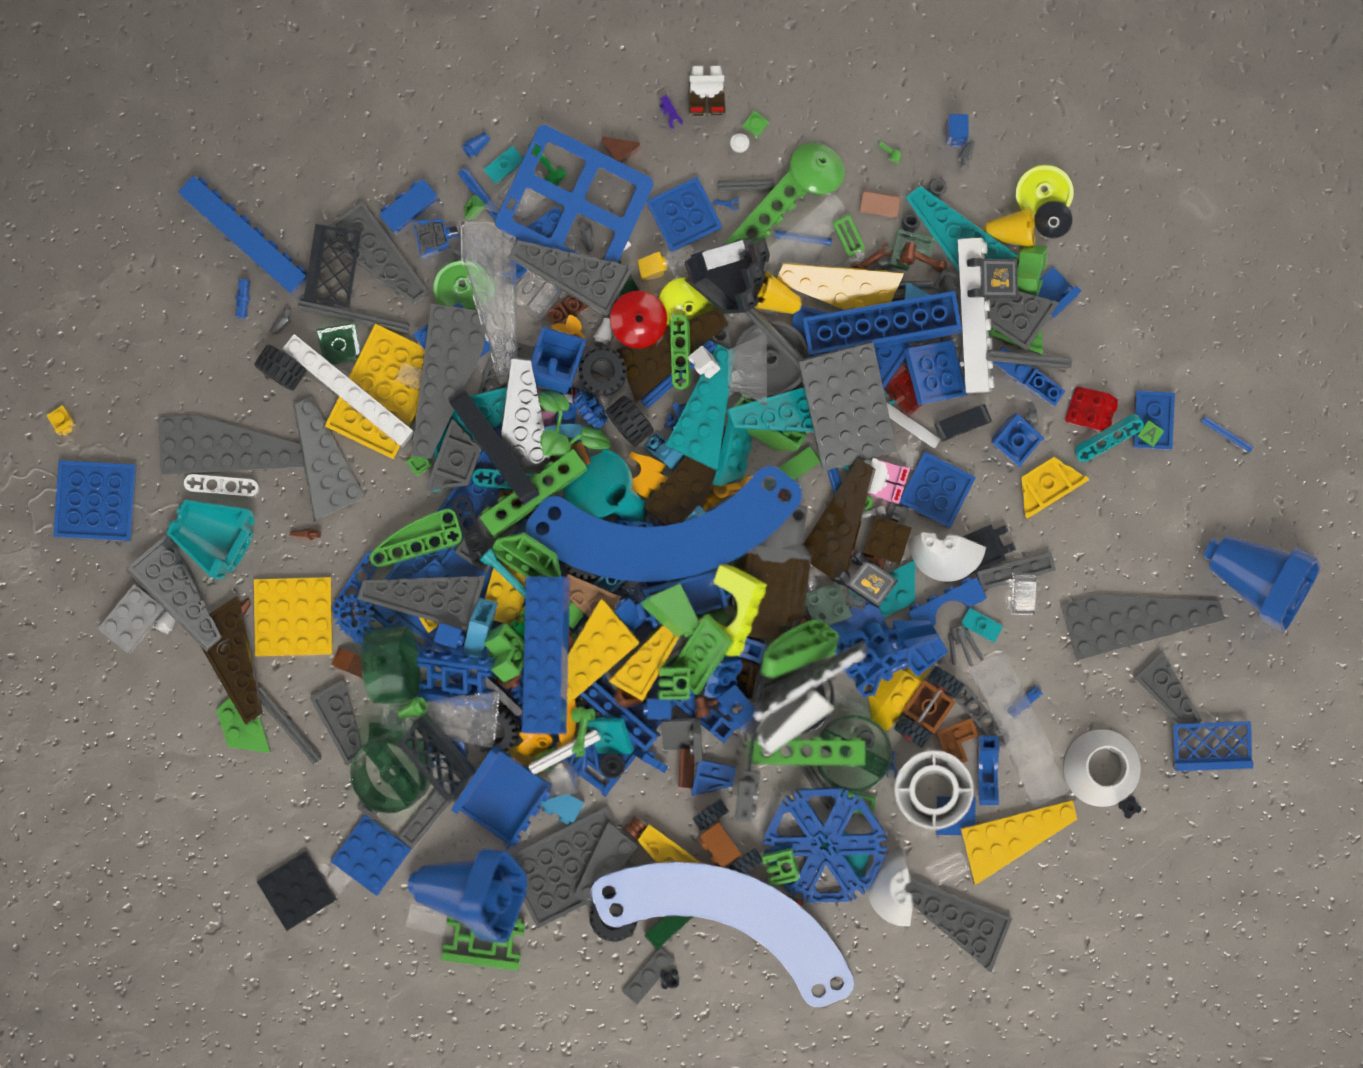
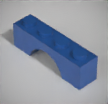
[907,577,987,626]
[664,680,735,743]

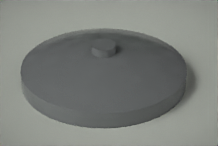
[733,321,810,397]

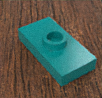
[484,145,523,185]
[960,608,1003,643]

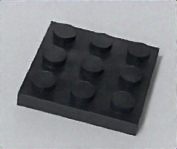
[257,851,337,931]

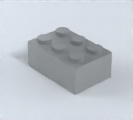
[98,584,165,654]

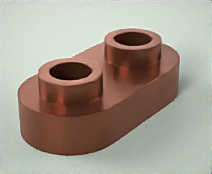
[614,688,649,708]

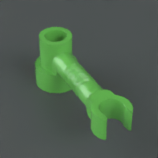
[572,707,595,757]

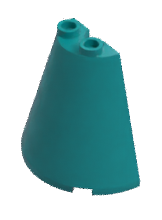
[166,500,255,580]

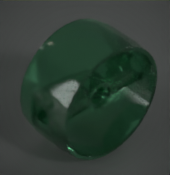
[361,625,420,705]
[816,715,892,793]
[350,731,434,813]

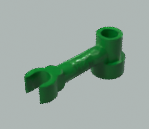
[527,144,567,186]

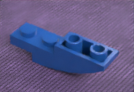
[993,346,1065,406]

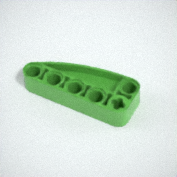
[370,509,463,568]
[761,620,839,677]

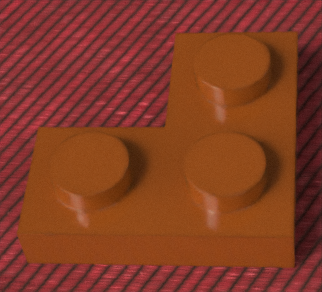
[935,718,979,763]

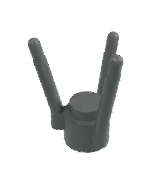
[948,625,984,667]

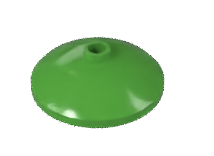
[789,143,845,195]
[433,260,491,310]

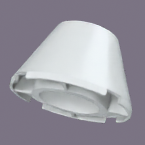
[1063,729,1141,807]
[895,751,973,829]

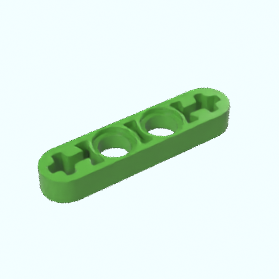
[670,314,691,389]

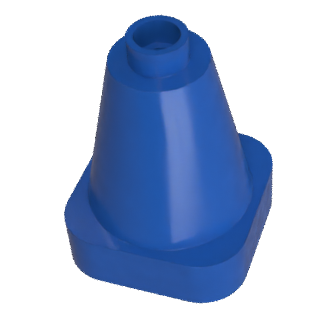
[1204,536,1321,633]
[408,849,527,943]

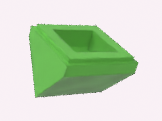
[464,194,487,220]

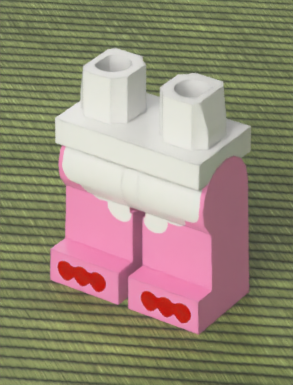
[863,458,910,504]

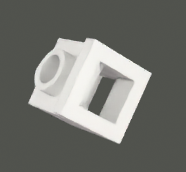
[687,346,721,378]

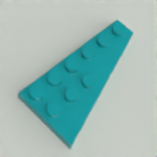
[666,344,735,471]
[727,387,814,433]

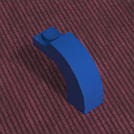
[977,736,999,806]

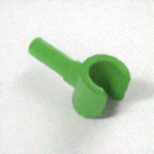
[878,142,901,163]

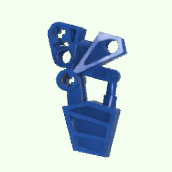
[835,620,948,697]

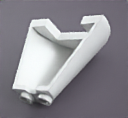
[909,533,986,582]
[755,689,834,754]
[867,849,912,926]

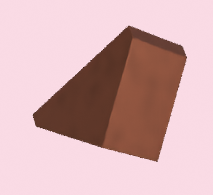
[602,137,640,163]
[331,648,374,680]

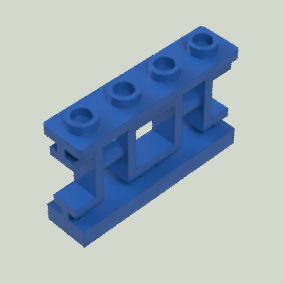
[417,649,497,710]

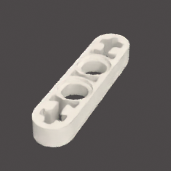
[184,474,259,497]

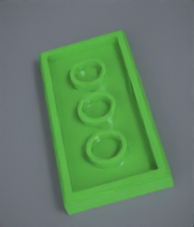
[671,614,734,695]

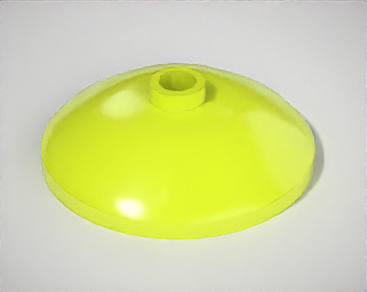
[1016,164,1073,217]
[658,277,713,328]

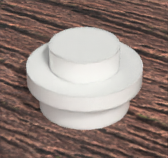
[730,133,749,153]

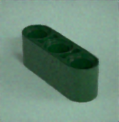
[644,915,694,950]

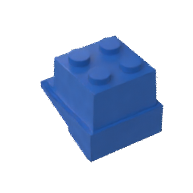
[531,327,587,394]

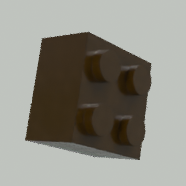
[863,516,912,566]

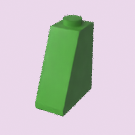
[641,584,699,638]

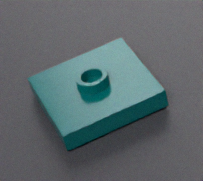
[588,718,634,754]

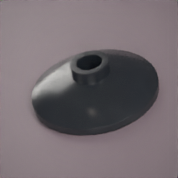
[1034,201,1073,238]

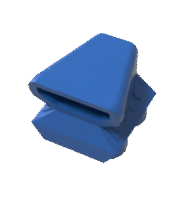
[704,654,742,698]

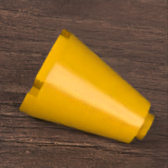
[983,209,1035,247]
[754,271,802,314]

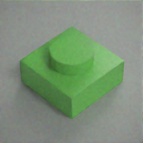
[743,110,769,138]

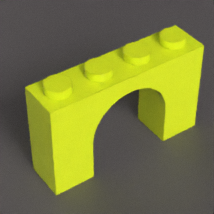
[699,565,767,656]

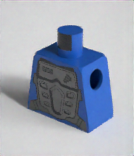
[412,219,459,259]

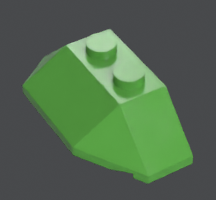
[734,395,807,451]
[492,533,561,577]

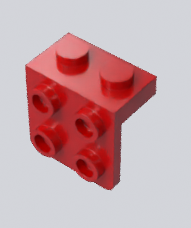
[1065,386,1118,433]

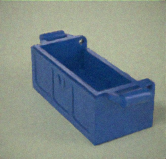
[636,569,732,628]

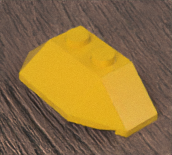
[868,667,931,731]

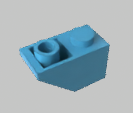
[643,433,685,471]
[539,793,584,824]

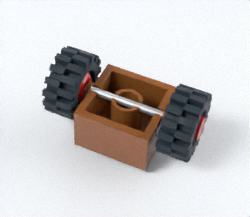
[894,666,965,748]
[692,798,763,874]

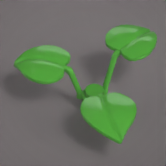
[538,390,611,457]

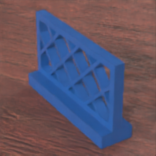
[1173,721,1253,771]

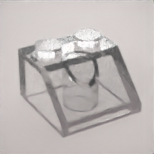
[506,271,563,321]

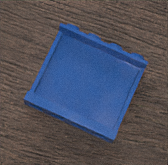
[451,745,552,850]

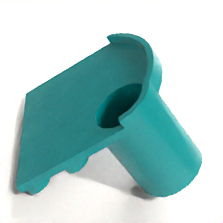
[563,449,648,522]

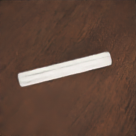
[529,730,600,774]

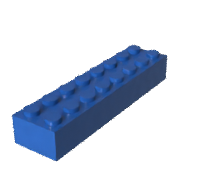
[803,291,962,357]
[522,577,570,734]

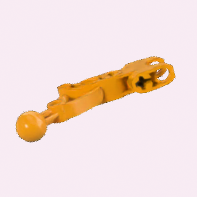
[629,452,764,511]

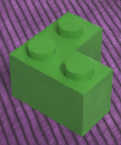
[484,623,525,682]

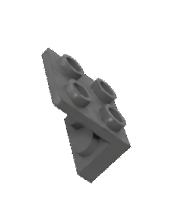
[662,718,702,762]

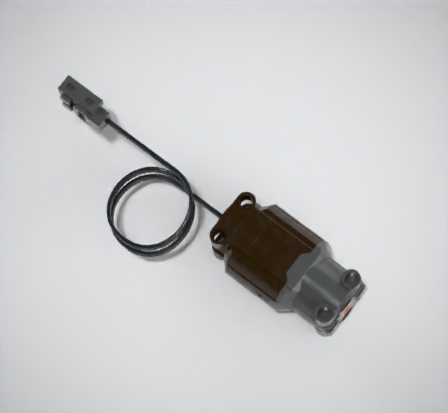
[729,505,835,822]

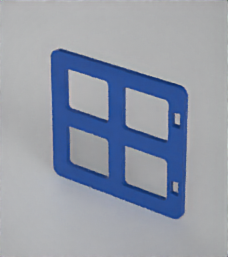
[495,125,653,263]

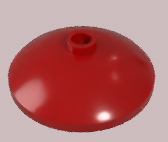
[610,291,667,348]

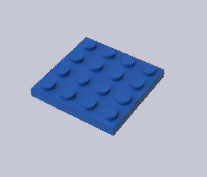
[53,460,136,541]

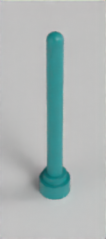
[480,548,526,598]

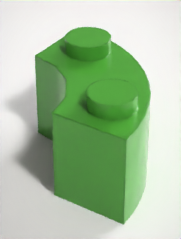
[1017,245,1048,296]

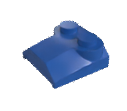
[991,413,1045,467]

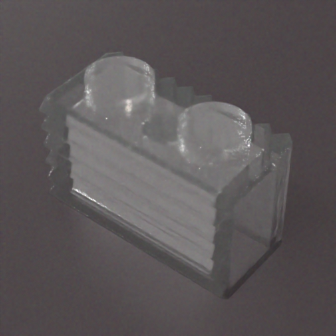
[1007,572,1037,615]

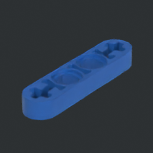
[332,551,381,617]

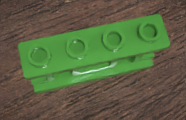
[441,916,525,971]

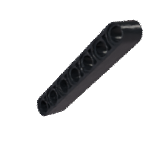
[449,390,540,505]

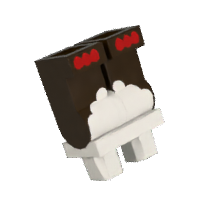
[689,66,726,117]

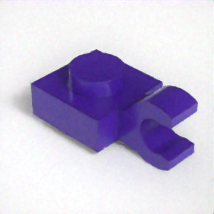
[659,95,683,131]

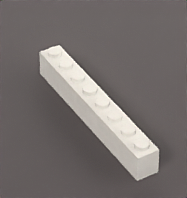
[958,238,995,394]
[282,334,414,448]

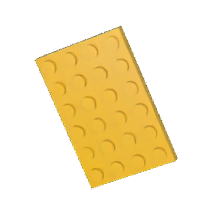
[325,324,424,460]

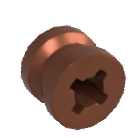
[624,815,647,839]

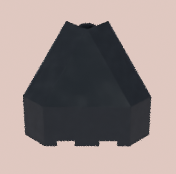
[684,237,770,314]

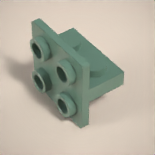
[806,583,852,626]

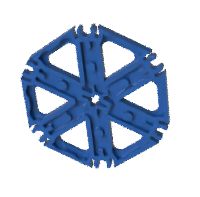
[763,787,888,903]

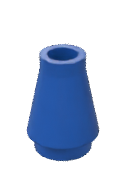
[462,132,491,158]

